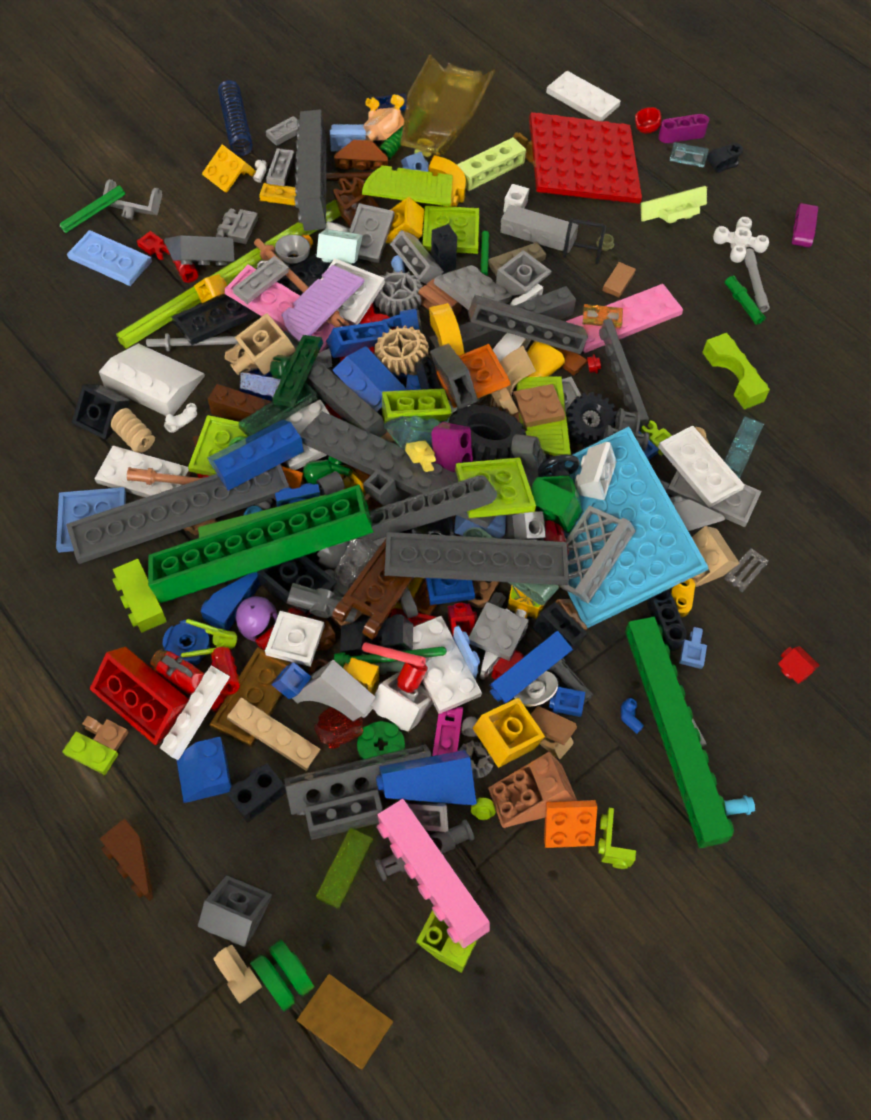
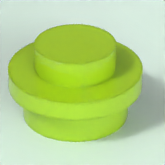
[471,798,496,820]

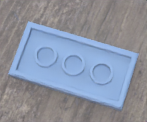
[67,230,152,286]

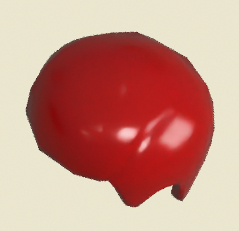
[635,107,662,134]

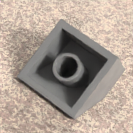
[496,250,551,296]

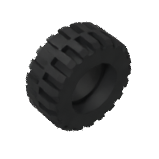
[448,404,526,462]

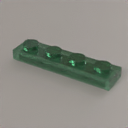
[238,382,318,437]

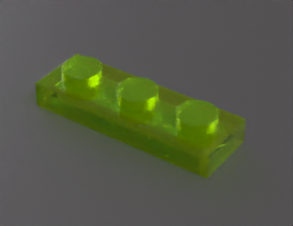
[316,828,373,909]

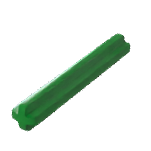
[60,185,125,233]

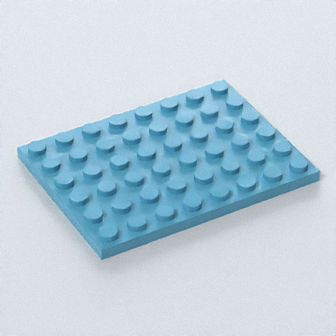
[542,427,709,628]

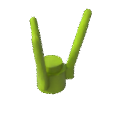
[181,619,237,658]

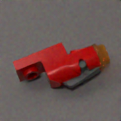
[150,649,227,713]

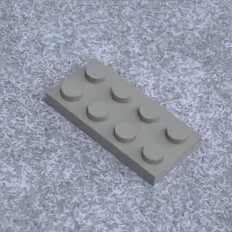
[667,470,762,527]

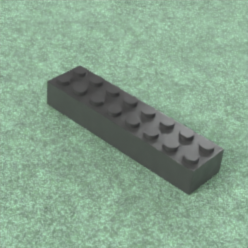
[295,109,327,231]

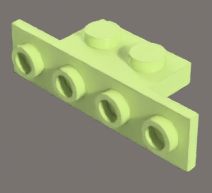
[641,186,707,223]

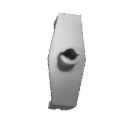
[103,179,162,220]

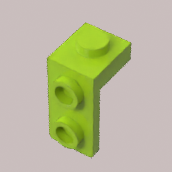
[598,807,636,869]

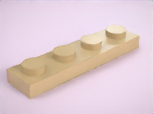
[227,698,320,771]

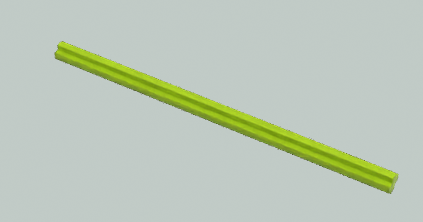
[116,200,341,349]

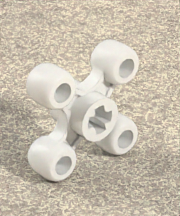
[713,217,769,263]

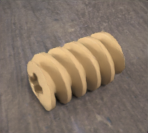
[111,408,155,453]

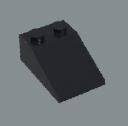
[257,555,337,614]

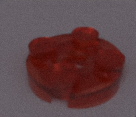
[314,707,363,749]

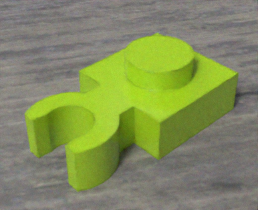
[640,420,672,456]

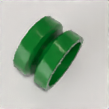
[250,938,315,1012]

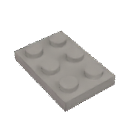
[349,204,395,263]

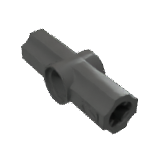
[287,583,358,623]

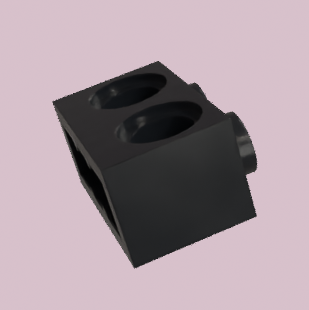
[533,602,588,659]
[227,763,287,823]

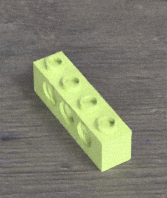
[457,138,526,191]

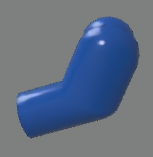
[621,698,645,734]

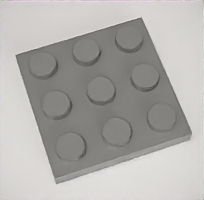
[434,265,512,310]

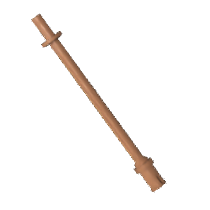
[254,239,349,327]
[127,467,276,500]

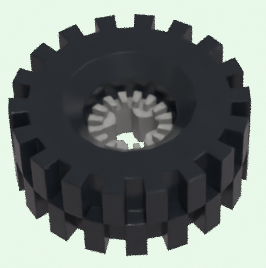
[566,392,617,447]

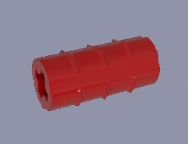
[173,261,198,283]
[211,647,240,695]

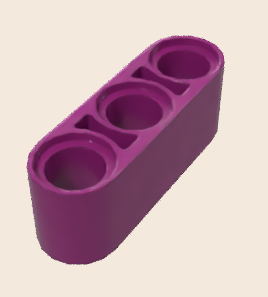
[658,114,709,143]
[791,203,818,248]

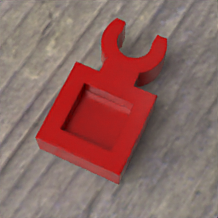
[137,231,170,260]

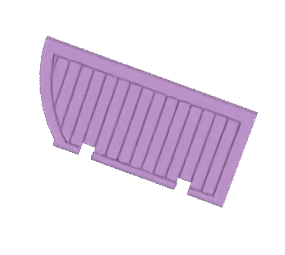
[281,265,365,342]

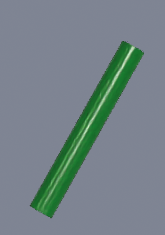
[480,231,489,276]

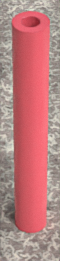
[362,642,426,667]

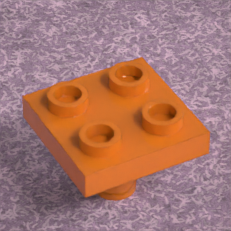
[544,800,597,848]

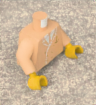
[364,94,406,142]

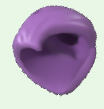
[236,596,278,642]

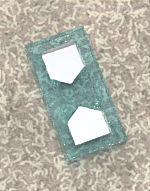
[670,142,709,167]

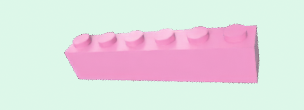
[377,799,490,949]

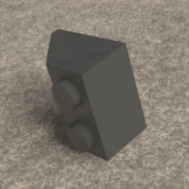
[198,875,272,947]

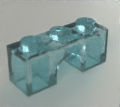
[724,416,764,479]

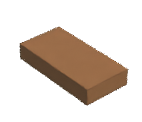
[602,262,636,298]
[531,706,577,745]

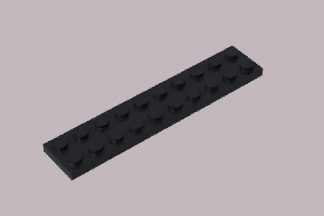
[172,254,358,345]

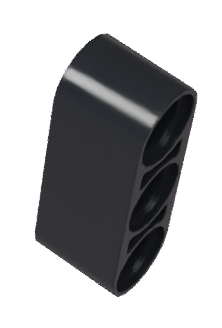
[647,589,687,651]

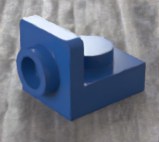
[549,687,585,717]

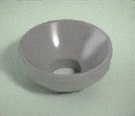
[275,235,310,265]

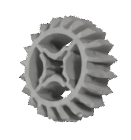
[374,270,423,316]

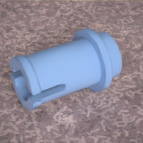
[391,255,406,273]

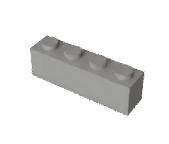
[501,204,578,253]

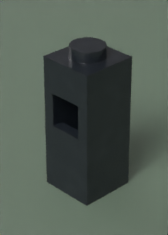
[431,224,458,274]

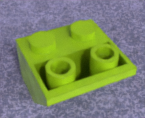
[416,910,478,973]

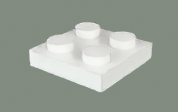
[265,611,325,667]

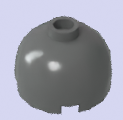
[313,540,354,569]

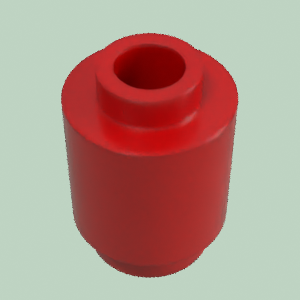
[397,662,428,693]

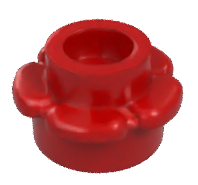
[587,354,601,374]

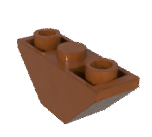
[334,140,388,170]

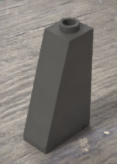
[430,343,478,409]

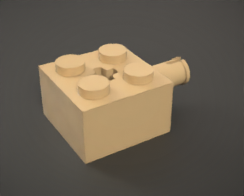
[230,313,296,375]

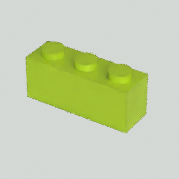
[112,559,167,633]

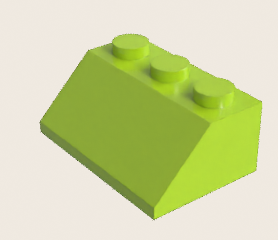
[382,389,451,425]

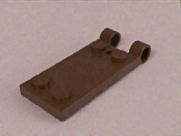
[332,539,415,639]

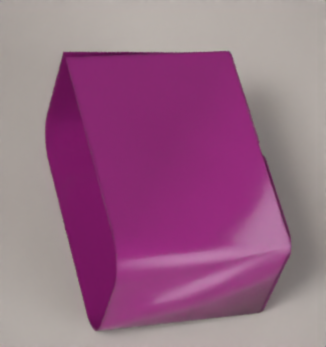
[431,422,473,472]

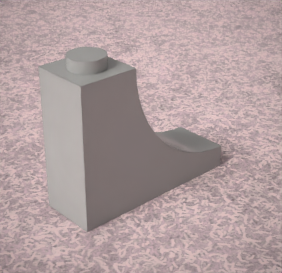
[292,660,376,721]

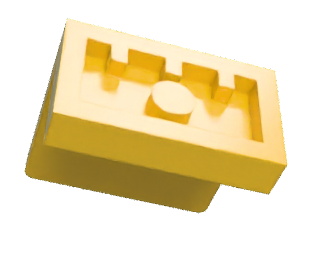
[202,145,256,193]

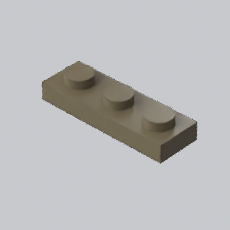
[488,242,546,277]

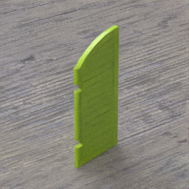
[362,166,453,206]
[516,376,571,456]

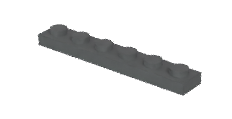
[599,319,649,430]

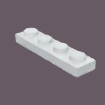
[160,665,230,760]

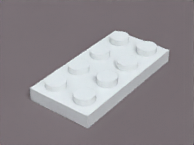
[546,71,621,121]
[658,425,745,508]
[95,446,191,497]
[413,616,482,714]

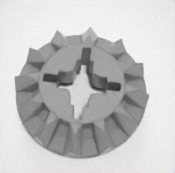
[459,740,494,778]

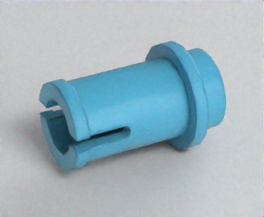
[724,795,755,816]

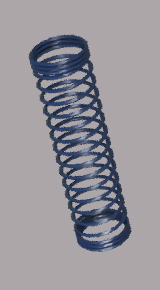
[218,80,253,156]

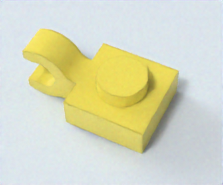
[405,440,436,472]

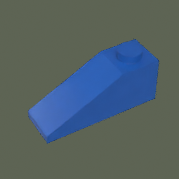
[326,321,389,358]
[201,572,261,631]

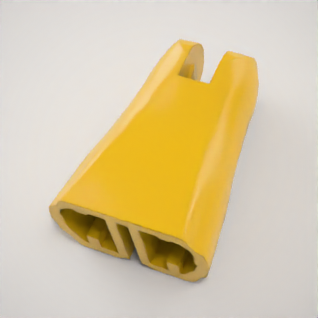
[514,341,565,388]

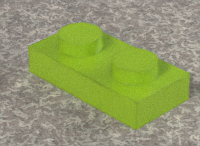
[62,732,119,775]

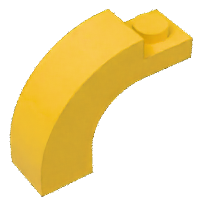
[428,155,466,207]
[429,303,464,356]

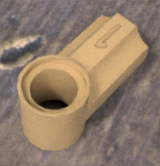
[213,945,262,1003]

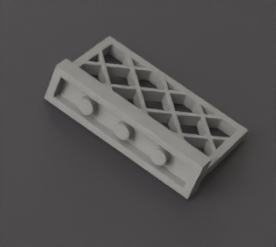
[558,506,636,604]

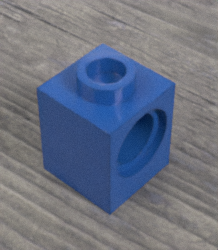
[271,662,311,699]

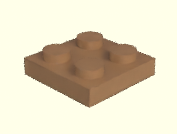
[513,384,565,428]

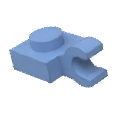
[679,627,707,669]

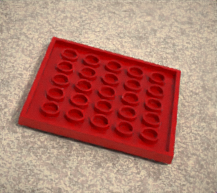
[529,112,642,204]

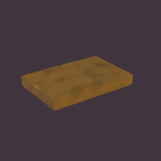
[297,974,394,1070]

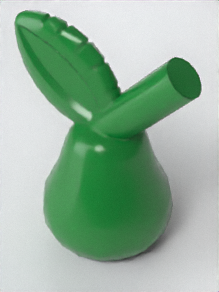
[303,456,352,485]

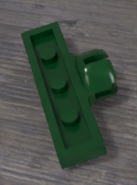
[270,335,323,407]

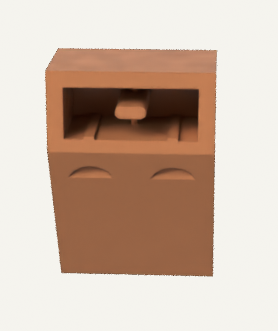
[488,752,577,828]

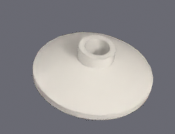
[514,671,558,706]

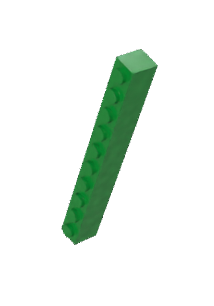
[625,617,734,849]

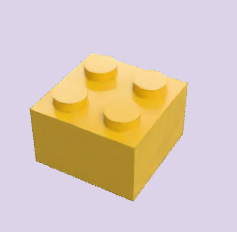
[473,697,545,768]

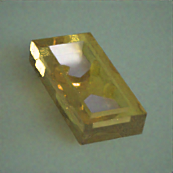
[582,304,623,328]

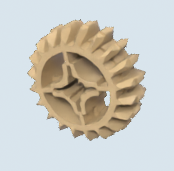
[374,325,429,376]

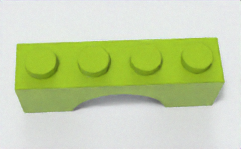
[702,333,770,409]

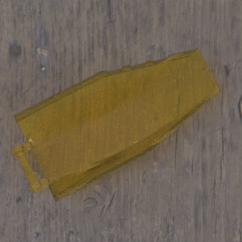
[401,54,495,155]

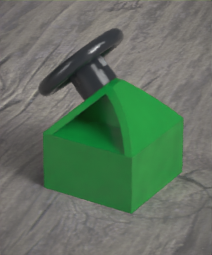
[530,454,582,534]

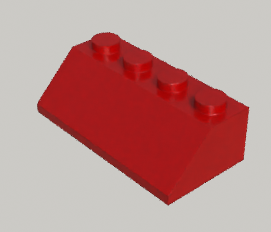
[90,647,189,745]

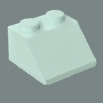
[317,229,362,265]

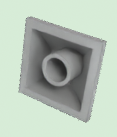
[670,496,725,531]

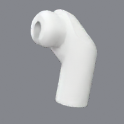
[253,160,267,183]

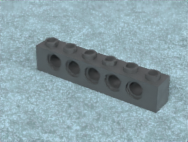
[284,744,431,815]

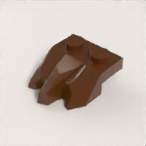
[333,177,380,228]

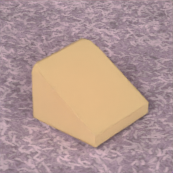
[539,737,573,759]

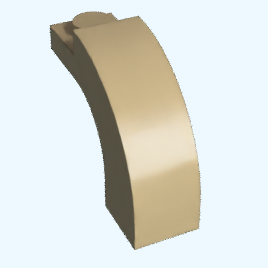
[491,346,536,415]

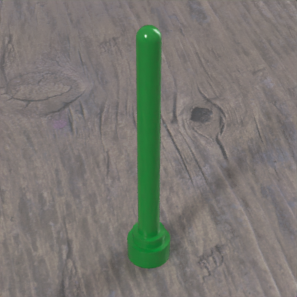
[334,646,447,668]

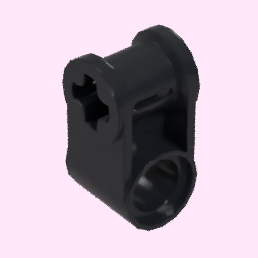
[707,143,743,173]

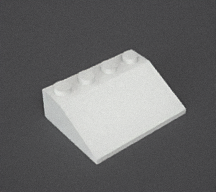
[99,344,205,416]

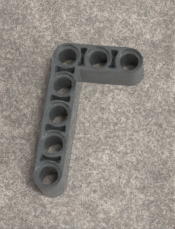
[501,434,547,539]

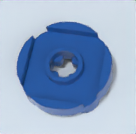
[163,620,210,665]

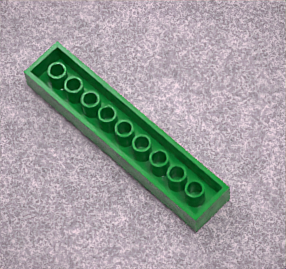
[148,485,373,603]

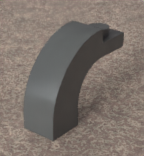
[363,469,411,506]

